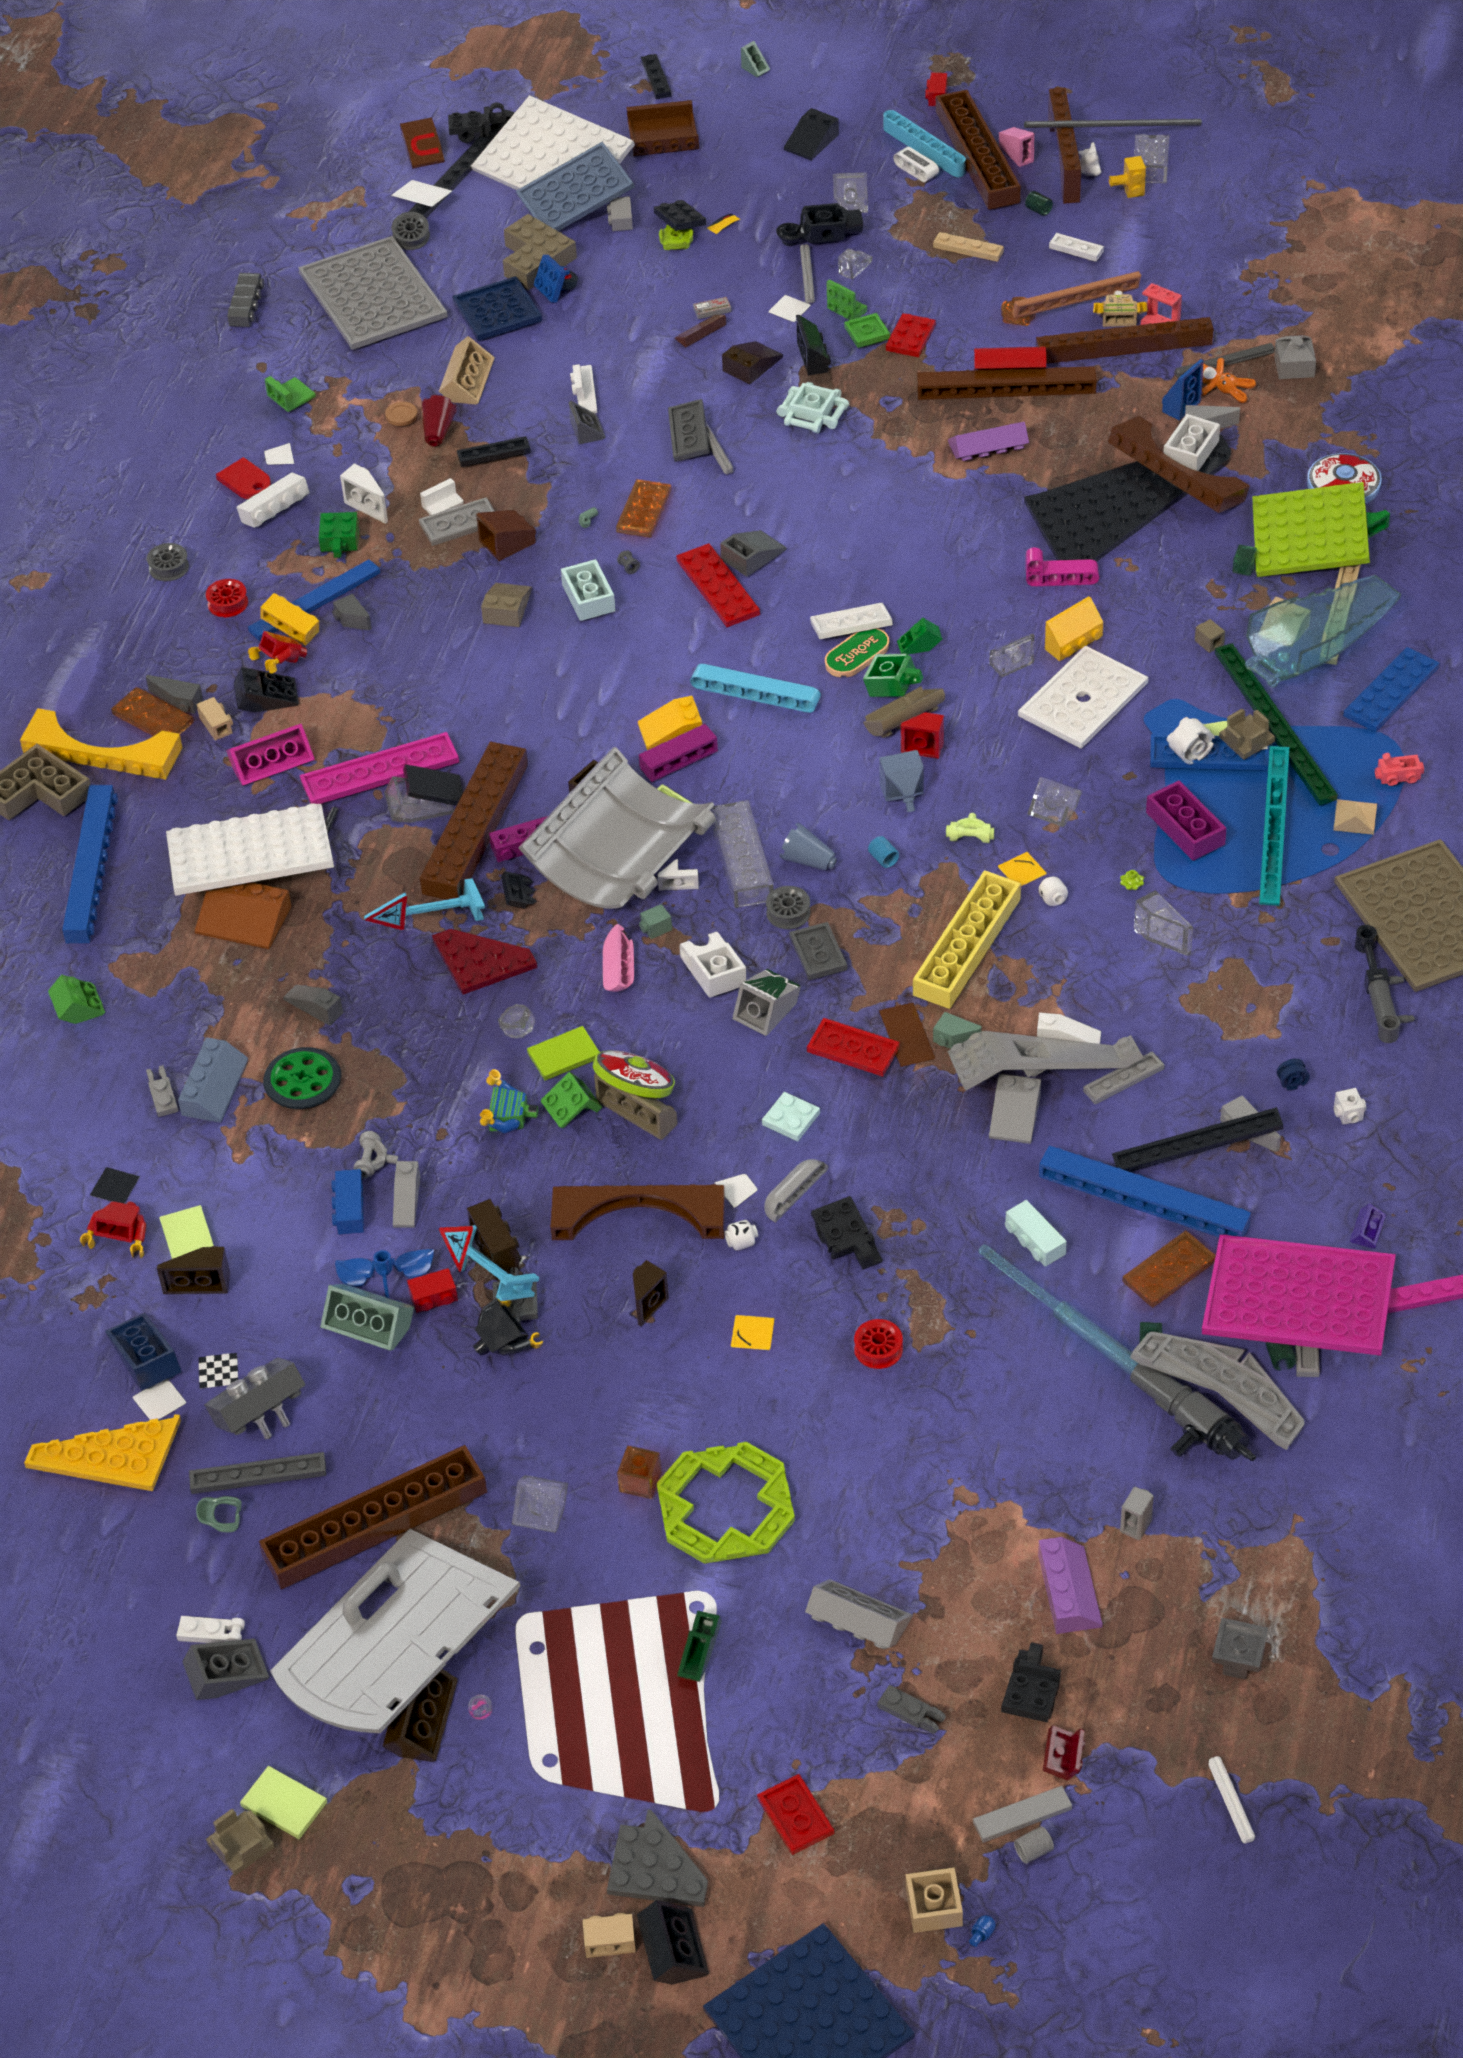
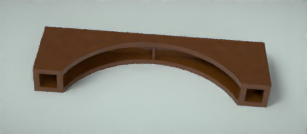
[1048,87,1081,204]
[1108,416,1250,513]
[550,1184,725,1240]

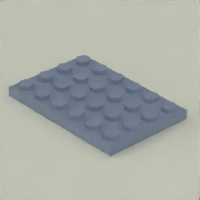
[516,141,635,231]

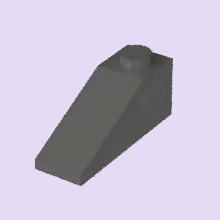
[146,675,203,714]
[283,985,343,1026]

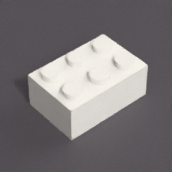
[1164,414,1220,471]

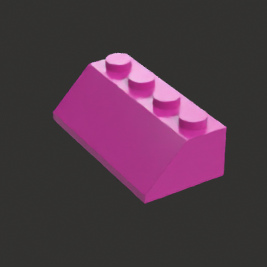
[226,723,315,786]

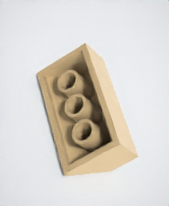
[439,336,495,405]

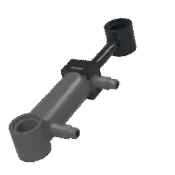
[1355,925,1414,1043]

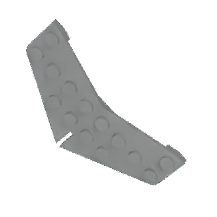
[1130,1332,1304,1450]

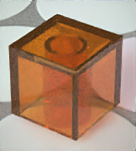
[617,1445,662,1499]

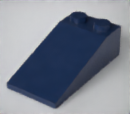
[105,1312,182,1391]

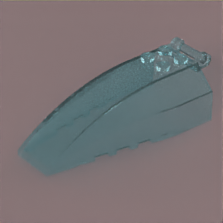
[1245,575,1401,688]

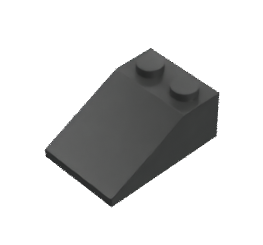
[182,1639,269,1700]

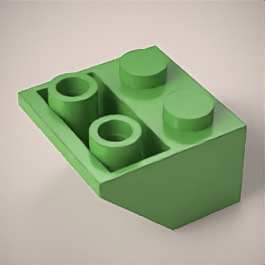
[48,974,105,1024]

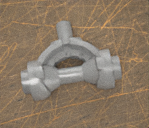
[353,1131,398,1178]

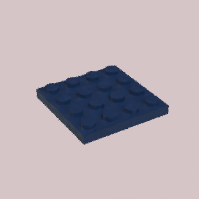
[452,276,542,341]

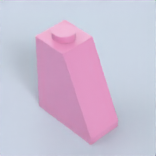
[999,127,1035,167]

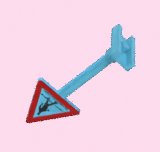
[364,878,485,930]
[439,1225,539,1301]

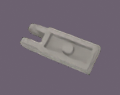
[146,1065,178,1117]

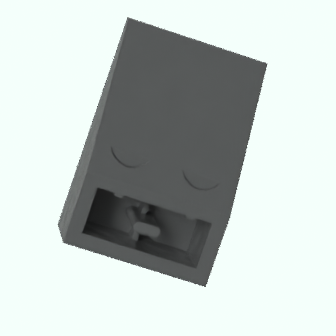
[720,530,787,577]

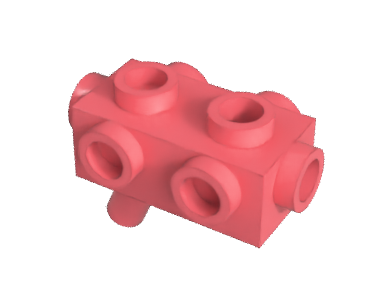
[1375,753,1424,786]

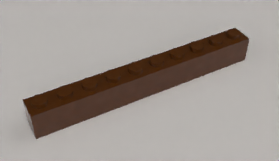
[1036,317,1214,364]
[917,366,1097,400]

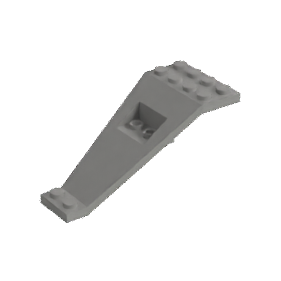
[947,1031,1144,1090]

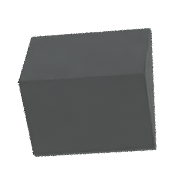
[569,401,606,445]

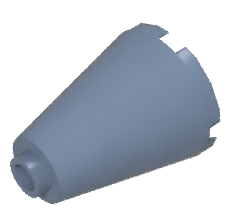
[779,822,837,871]

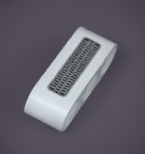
[893,147,939,182]

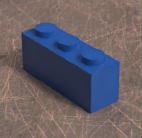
[331,1169,364,1235]

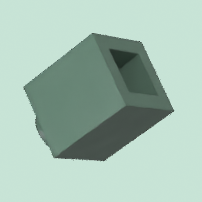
[639,904,672,939]

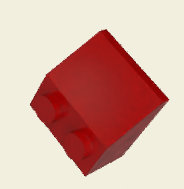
[901,712,944,759]

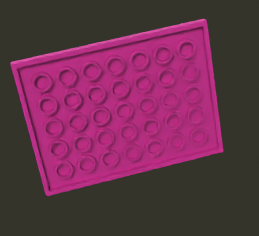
[1202,1234,1396,1356]

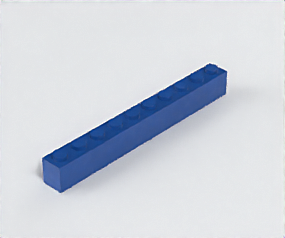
[62,785,118,944]
[1039,1145,1251,1237]

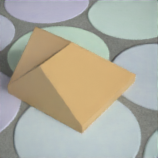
[1334,799,1377,835]

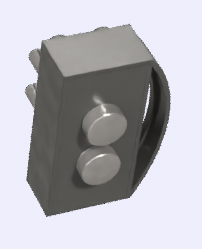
[204,1357,305,1439]

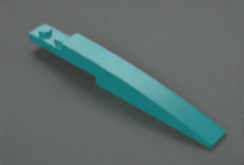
[1259,746,1290,906]

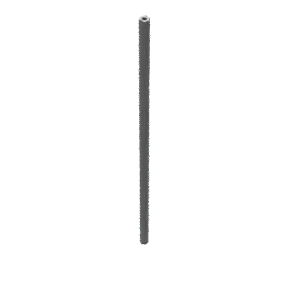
[1024,119,1202,128]

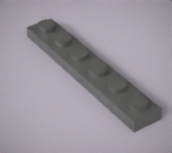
[189,1452,327,1494]

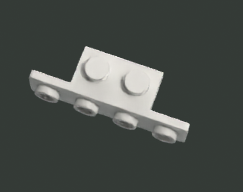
[570,364,597,413]

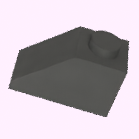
[332,594,372,630]

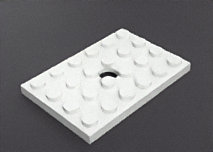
[1018,646,1148,749]

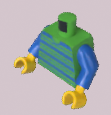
[480,1069,538,1134]

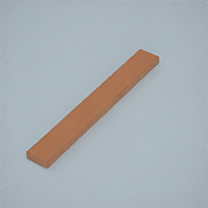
[1012,271,1141,318]

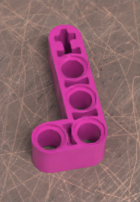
[1025,547,1099,586]

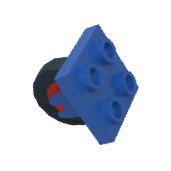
[534,255,578,303]

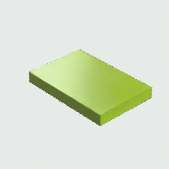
[527,1026,599,1081]

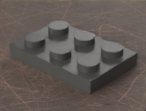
[789,922,847,980]

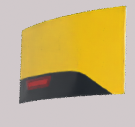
[707,213,741,234]

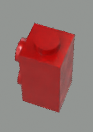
[925,72,947,106]

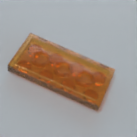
[616,479,672,538]
[111,687,194,736]
[1122,1230,1216,1308]

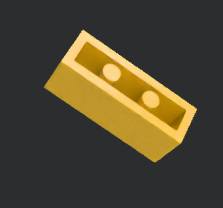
[260,593,319,646]

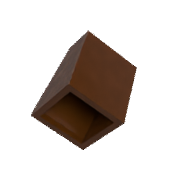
[476,510,536,561]

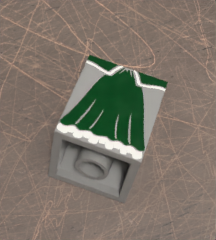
[732,969,801,1036]

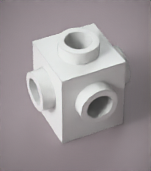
[1334,1088,1366,1125]

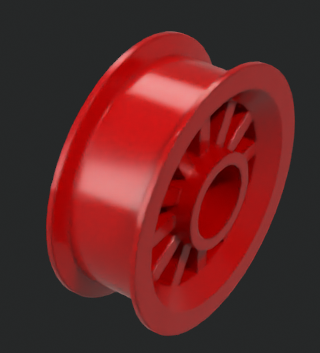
[206,579,248,618]
[854,1319,903,1369]

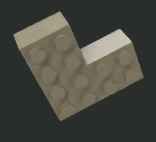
[503,214,577,291]
[0,744,90,820]

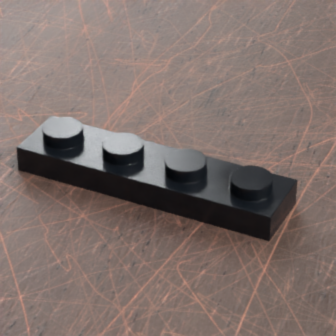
[641,54,671,99]
[456,436,531,467]

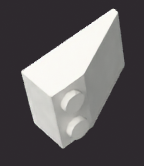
[340,464,388,524]

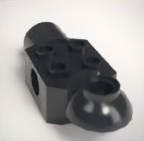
[776,203,863,246]

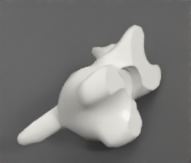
[1078,142,1102,176]

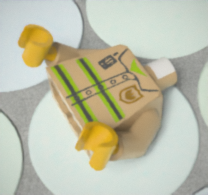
[1093,291,1148,327]

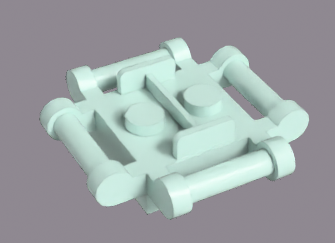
[776,382,849,433]

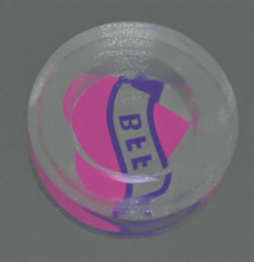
[468,1695,492,1720]

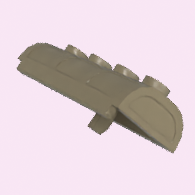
[863,686,945,738]

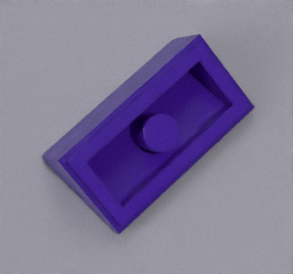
[1350,1203,1386,1249]

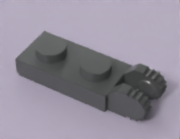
[877,1685,946,1733]

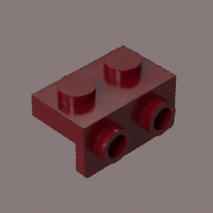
[1042,1725,1086,1781]

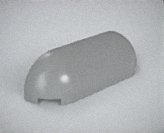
[764,1159,829,1223]

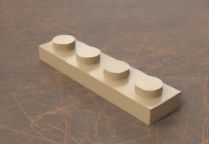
[933,232,1004,262]

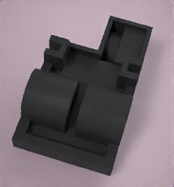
[448,102,506,143]
[811,1196,883,1270]
[1001,1642,1061,1723]

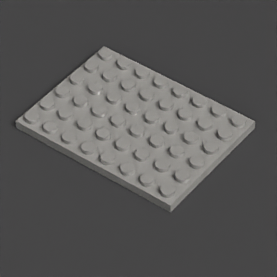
[298,236,447,350]

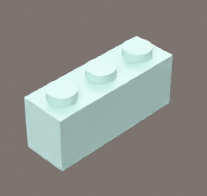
[1005,1200,1067,1267]

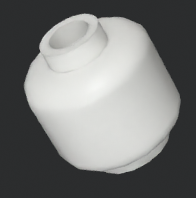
[1038,876,1068,907]

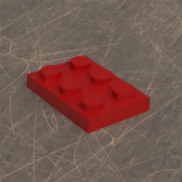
[886,313,936,358]

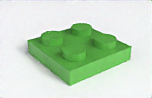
[844,313,890,348]

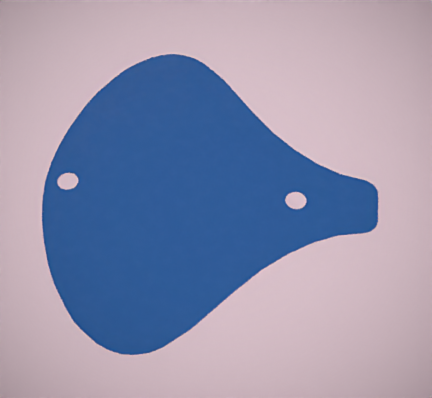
[1144,699,1404,894]

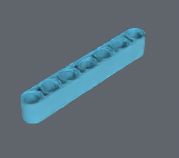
[883,110,966,177]
[690,664,821,713]

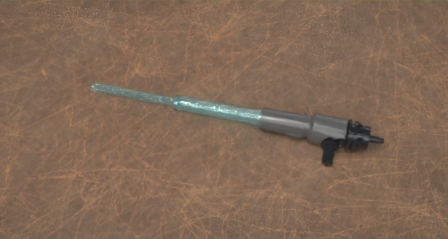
[978,1244,1256,1461]

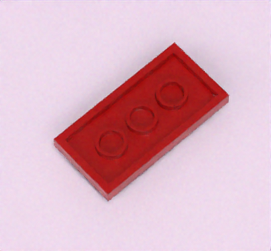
[807,1018,900,1077]

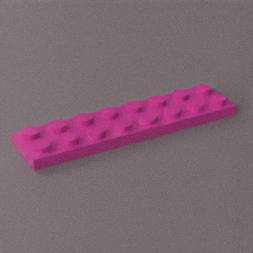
[300,732,460,804]

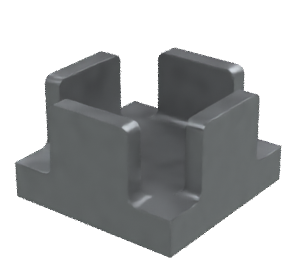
[1212,1617,1268,1679]

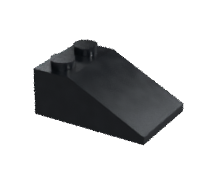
[784,108,839,161]

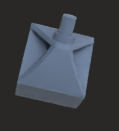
[879,750,924,812]

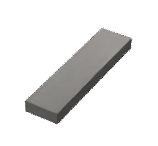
[1083,1051,1164,1105]
[973,1786,1072,1843]

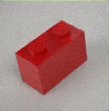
[407,1268,458,1313]

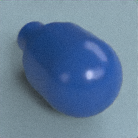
[969,1915,996,1947]

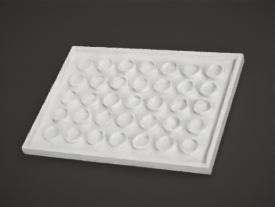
[471,95,635,190]
[166,803,334,896]

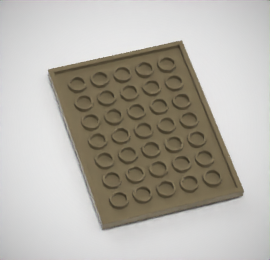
[1334,839,1463,992]

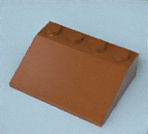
[195,882,292,949]

